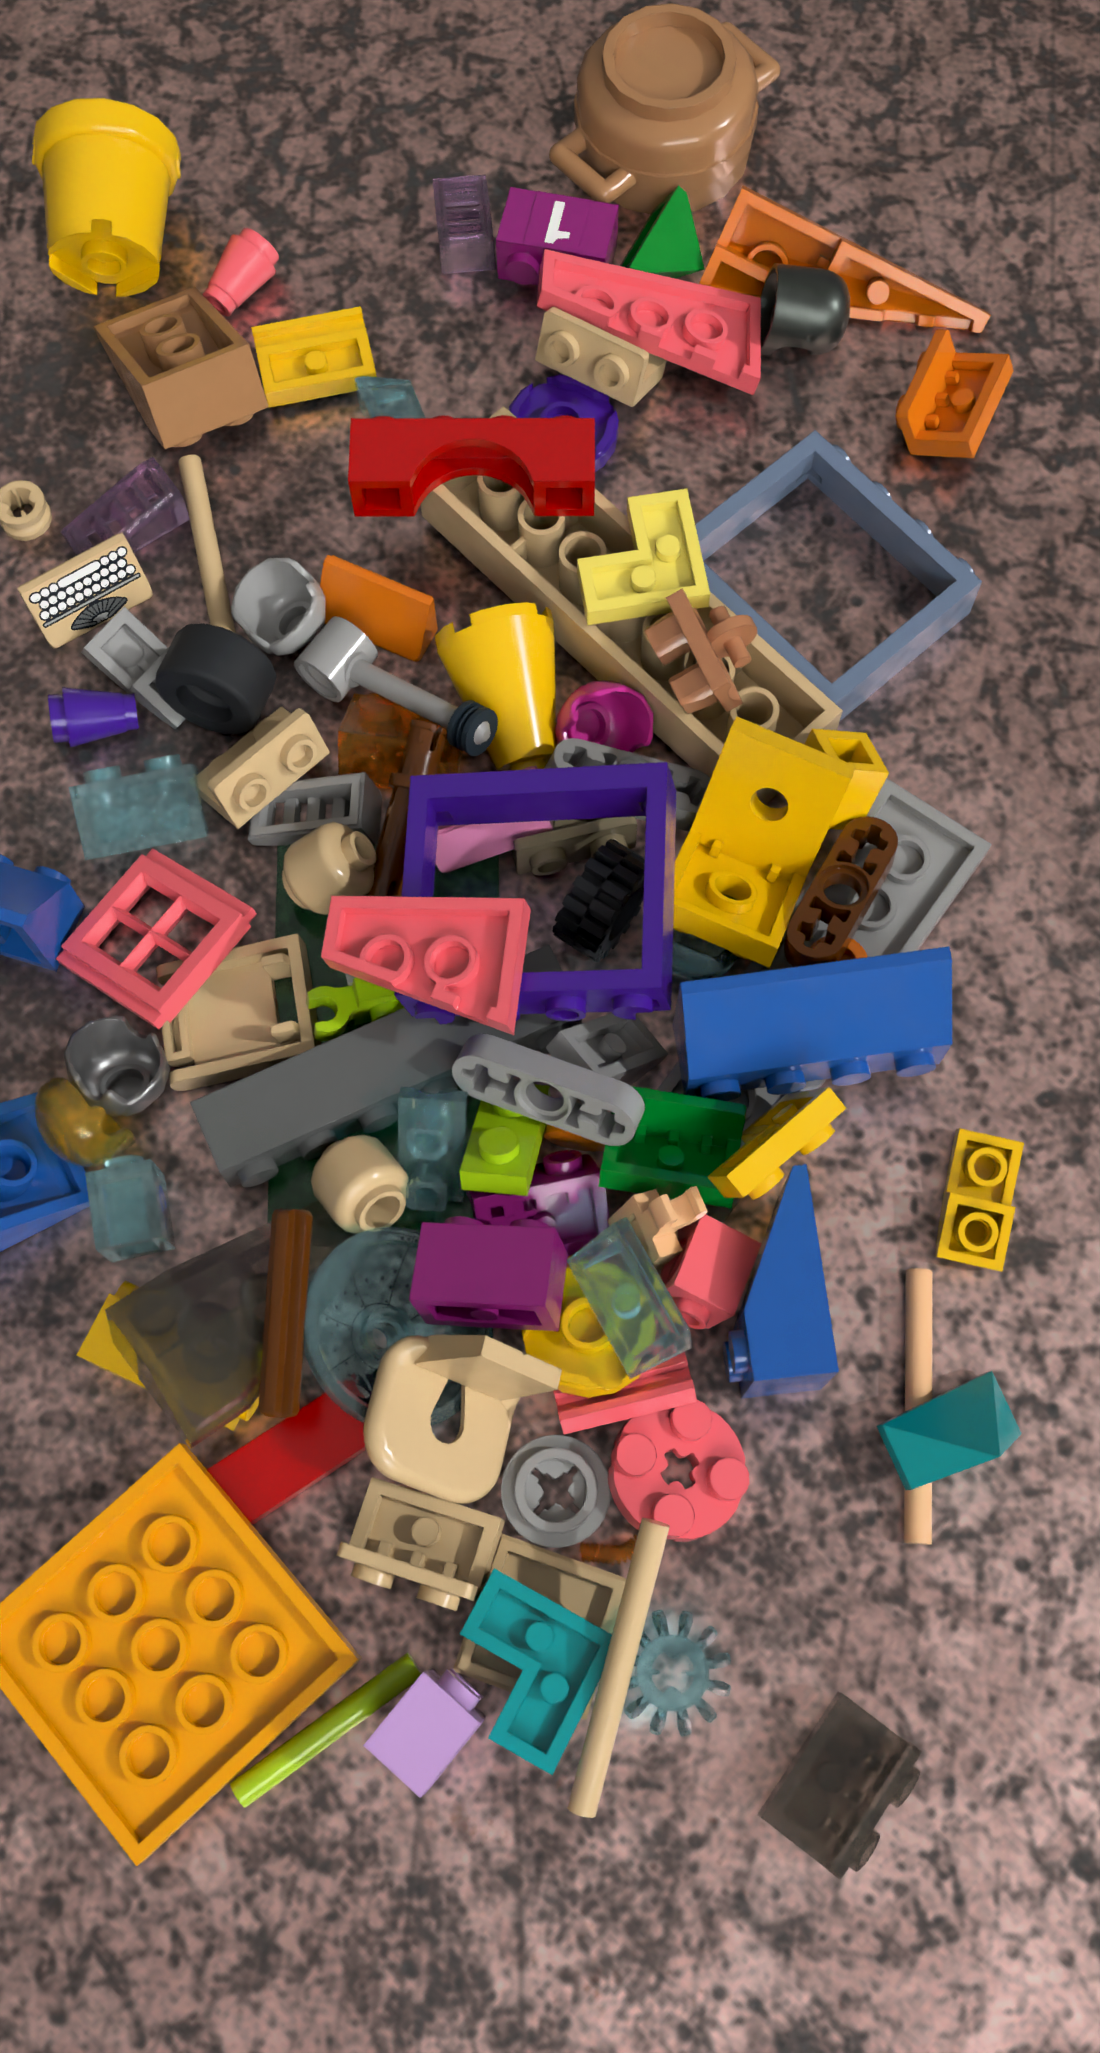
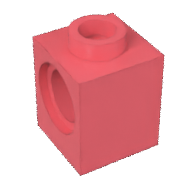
[650,1214,762,1329]

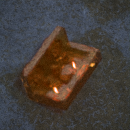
[338,693,463,790]

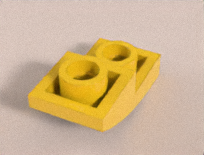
[935,1128,1024,1272]

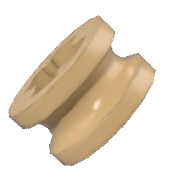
[0,480,52,541]

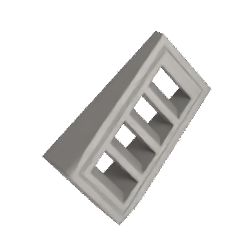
[248,772,382,846]

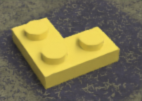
[577,488,710,625]

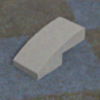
[81,607,186,730]

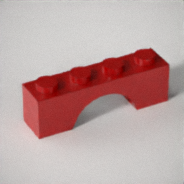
[348,415,595,517]

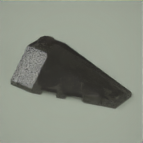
[105,1200,376,1449]

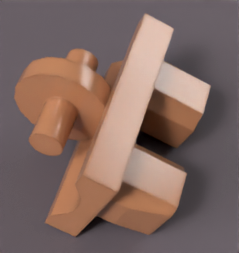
[644,588,757,714]

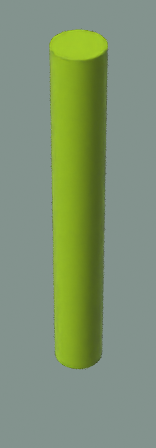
[230,1652,422,1808]

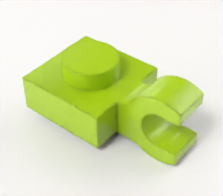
[306,977,405,1041]

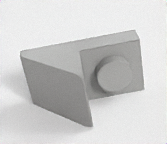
[546,1013,668,1103]

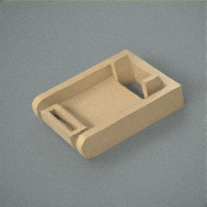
[156,933,321,1091]

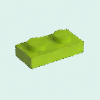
[460,1084,551,1196]

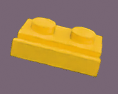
[251,306,378,408]

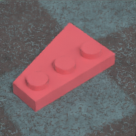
[321,896,531,1035]

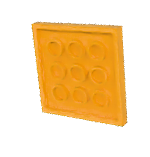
[0,1443,362,1866]

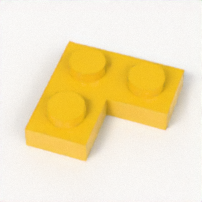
[708,1087,847,1200]

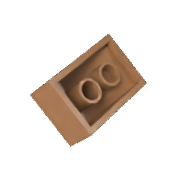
[94,287,269,449]

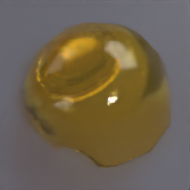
[35,1077,136,1167]

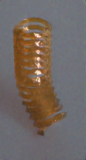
[579,1534,637,1565]

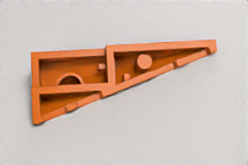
[699,185,991,333]

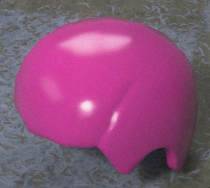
[555,681,654,753]

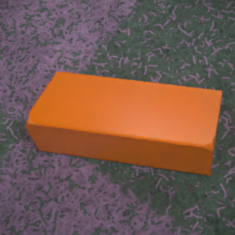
[320,555,438,662]

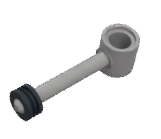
[294,616,498,756]

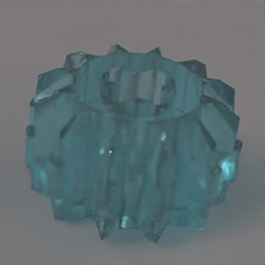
[624,1610,731,1736]

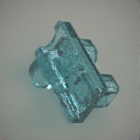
[398,1087,467,1212]

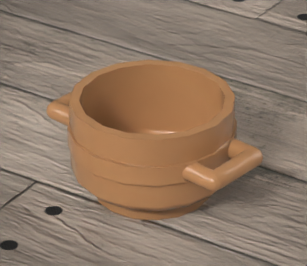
[549,3,781,214]

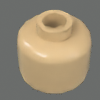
[282,822,376,915]
[311,1135,410,1234]

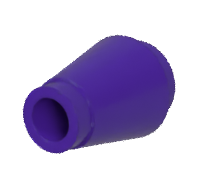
[48,687,139,748]

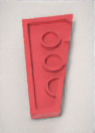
[537,249,761,395]

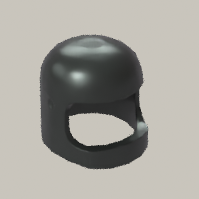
[760,263,850,356]

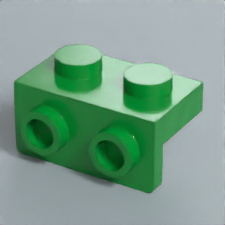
[598,1086,747,1208]

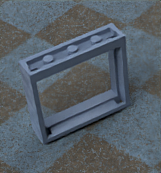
[695,430,982,721]

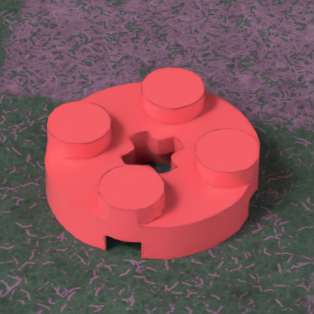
[608,1400,750,1542]

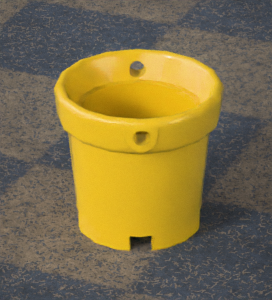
[32,98,181,297]

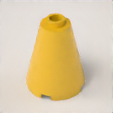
[435,602,557,771]

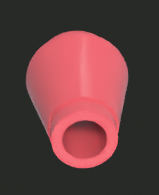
[203,228,279,317]

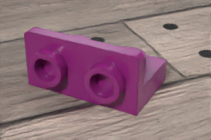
[465,1150,614,1256]

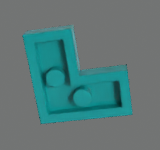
[460,1568,612,1775]

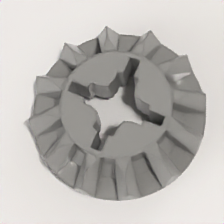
[501,1435,611,1548]

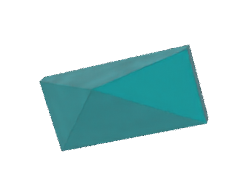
[876,1371,1022,1490]

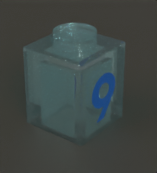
[85,1155,176,1262]

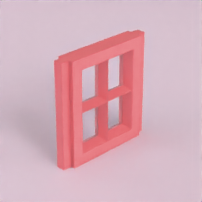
[56,848,257,1030]

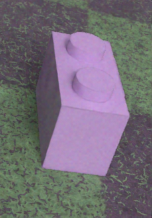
[363,1668,486,1798]

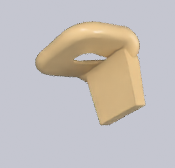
[364,1334,562,1504]

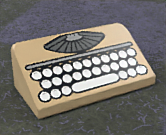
[17,532,153,649]

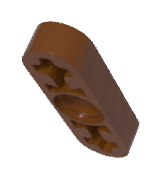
[784,816,898,967]

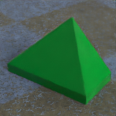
[620,185,705,279]

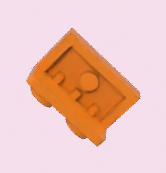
[895,329,1014,458]

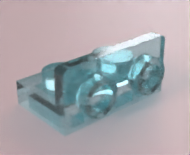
[68,754,209,860]

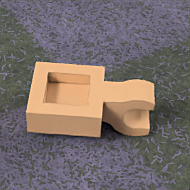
[607,1186,708,1279]

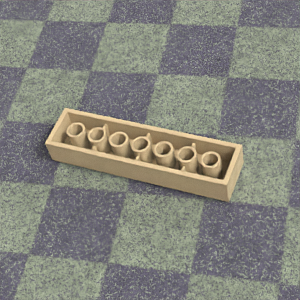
[421,406,843,805]

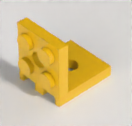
[673,716,856,968]

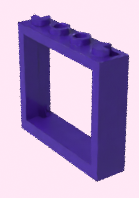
[394,762,676,1025]

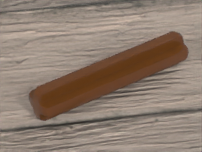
[258,1208,313,1418]

